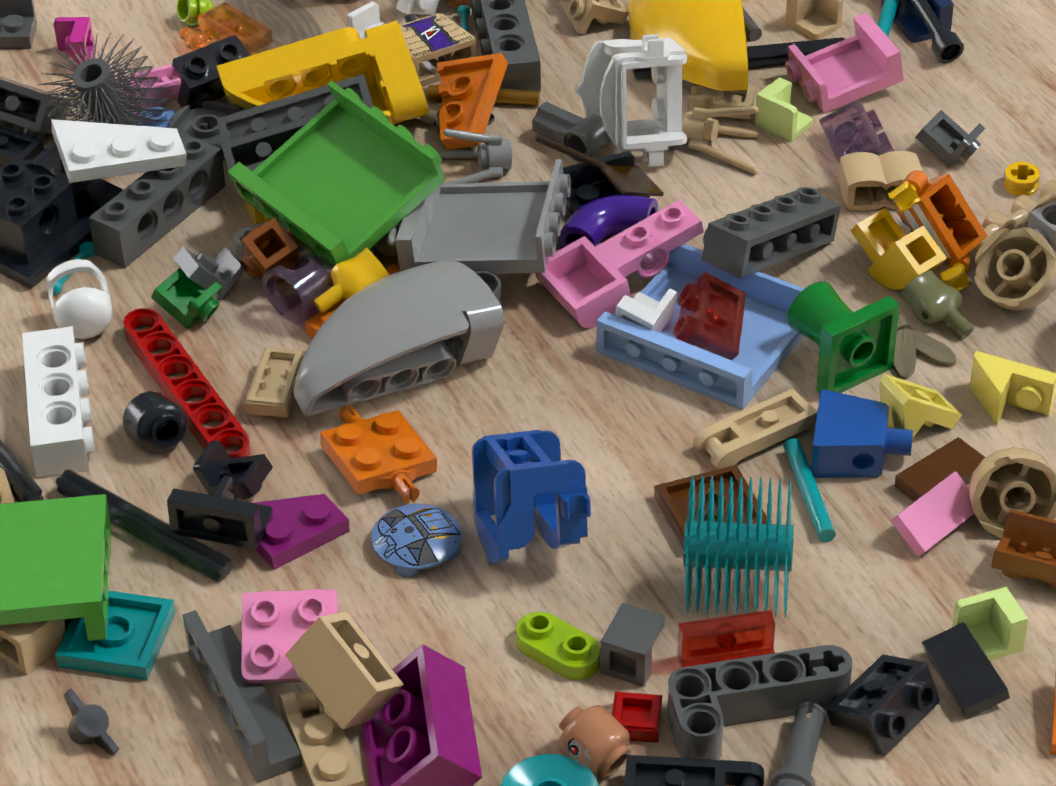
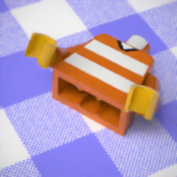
[888,170,988,291]

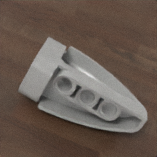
[293,259,504,417]

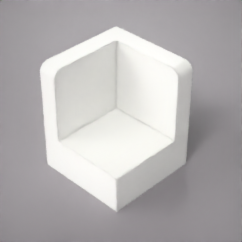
[615,288,677,332]

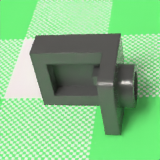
[915,110,985,168]

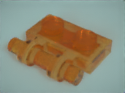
[179,2,273,55]

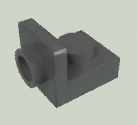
[0,0,37,49]
[173,246,246,299]

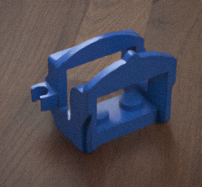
[472,430,591,564]

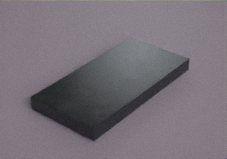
[0,178,124,289]

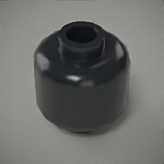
[122,391,187,454]

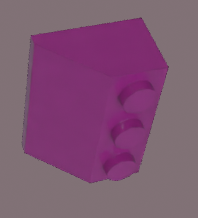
[362,644,482,786]

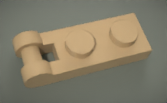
[693,388,817,469]
[279,689,365,786]

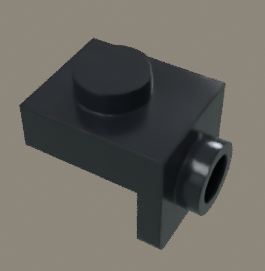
[193,440,273,499]

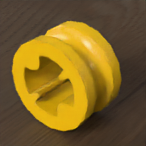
[1004,161,1040,196]

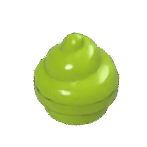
[176,0,215,26]

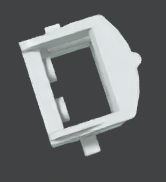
[575,34,687,167]

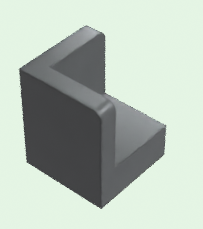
[600,603,665,687]

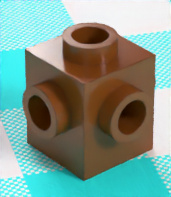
[240,217,301,288]

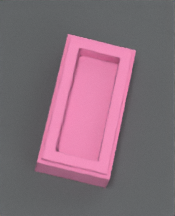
[890,471,974,557]

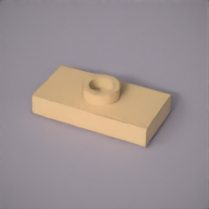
[245,347,306,418]

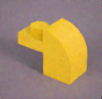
[850,207,947,290]

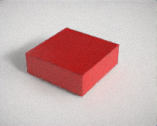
[612,691,663,743]

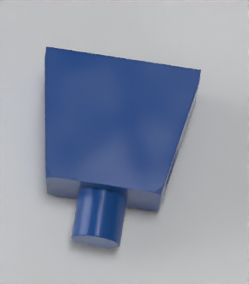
[811,390,913,478]

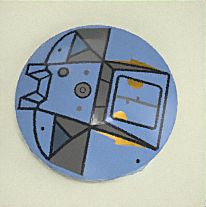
[371,504,461,577]

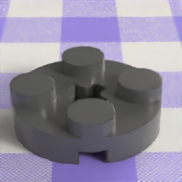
[169,101,240,161]

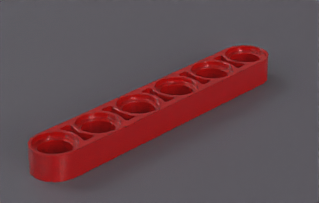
[123,308,251,458]

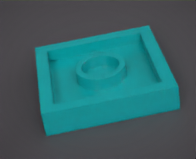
[55,591,176,680]

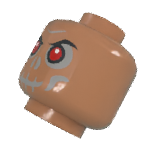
[558,705,631,779]

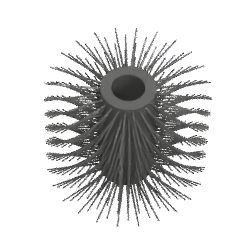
[38,33,174,126]

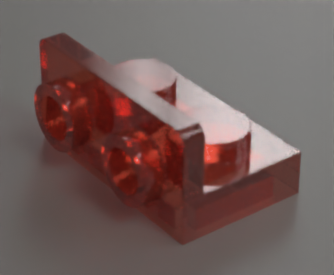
[673,272,746,360]

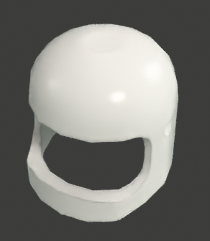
[47,259,113,339]

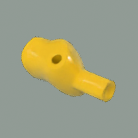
[313,248,389,313]

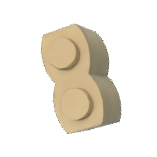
[838,151,922,212]

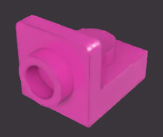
[53,17,95,70]

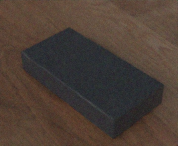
[922,622,1010,719]

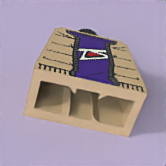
[399,13,476,87]

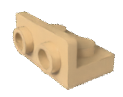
[558,0,629,34]

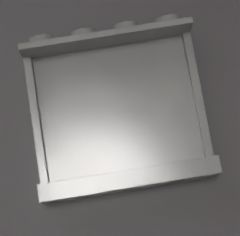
[395,159,571,274]

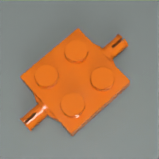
[320,405,437,504]

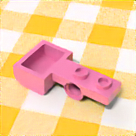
[535,199,704,328]

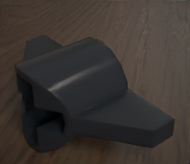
[63,689,120,755]

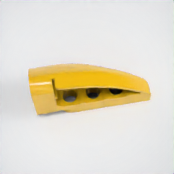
[628,0,748,91]
[217,20,429,124]

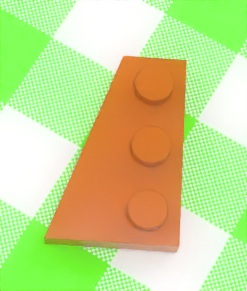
[437,53,508,150]

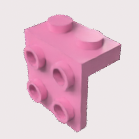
[241,589,340,684]

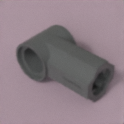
[532,102,611,162]

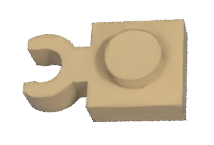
[688,83,756,119]

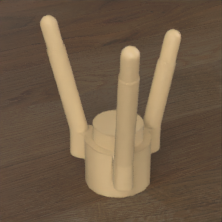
[682,106,759,175]

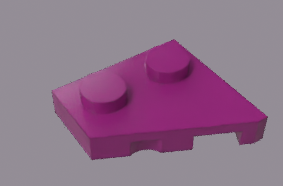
[255,494,350,570]

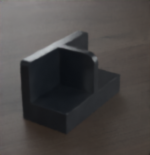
[167,476,273,550]

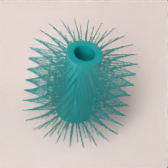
[683,475,794,618]

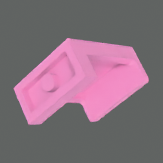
[785,13,904,114]

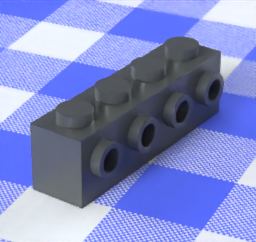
[0,76,70,139]
[701,187,841,279]

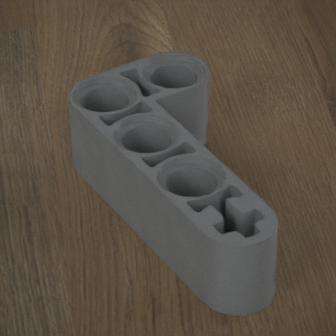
[667,645,852,760]

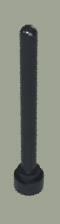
[910,0,964,63]

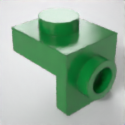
[151,268,223,329]

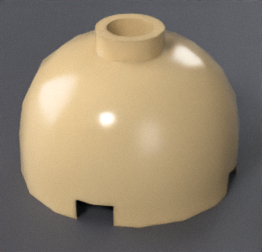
[974,227,1056,311]
[969,447,1056,538]

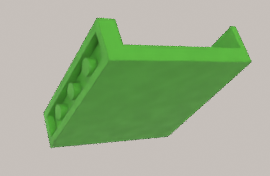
[228,80,446,268]
[0,494,112,641]

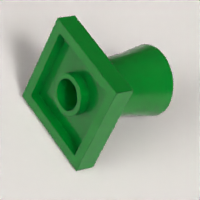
[787,282,900,394]

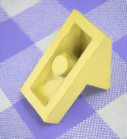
[969,351,1056,424]
[879,374,962,439]

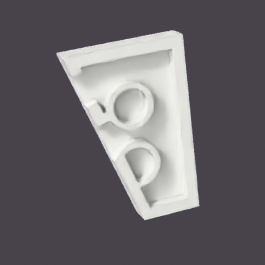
[51,119,187,183]

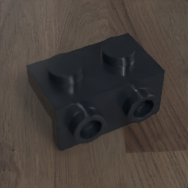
[172,35,250,110]

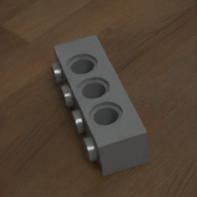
[471,0,541,92]
[89,137,226,268]

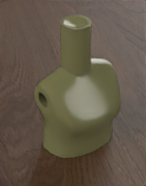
[901,270,974,339]

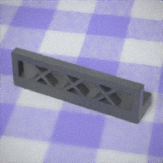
[183,610,303,783]

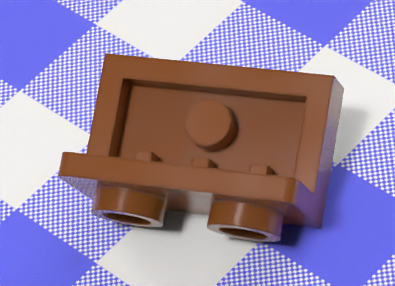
[991,510,1056,590]

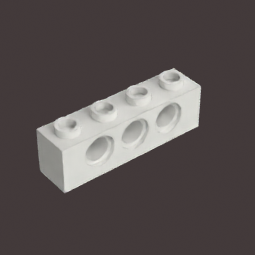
[22,326,95,478]

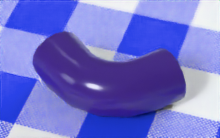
[558,195,658,249]

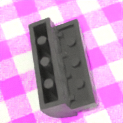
[216,74,373,171]

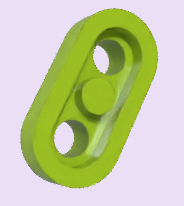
[516,612,601,680]

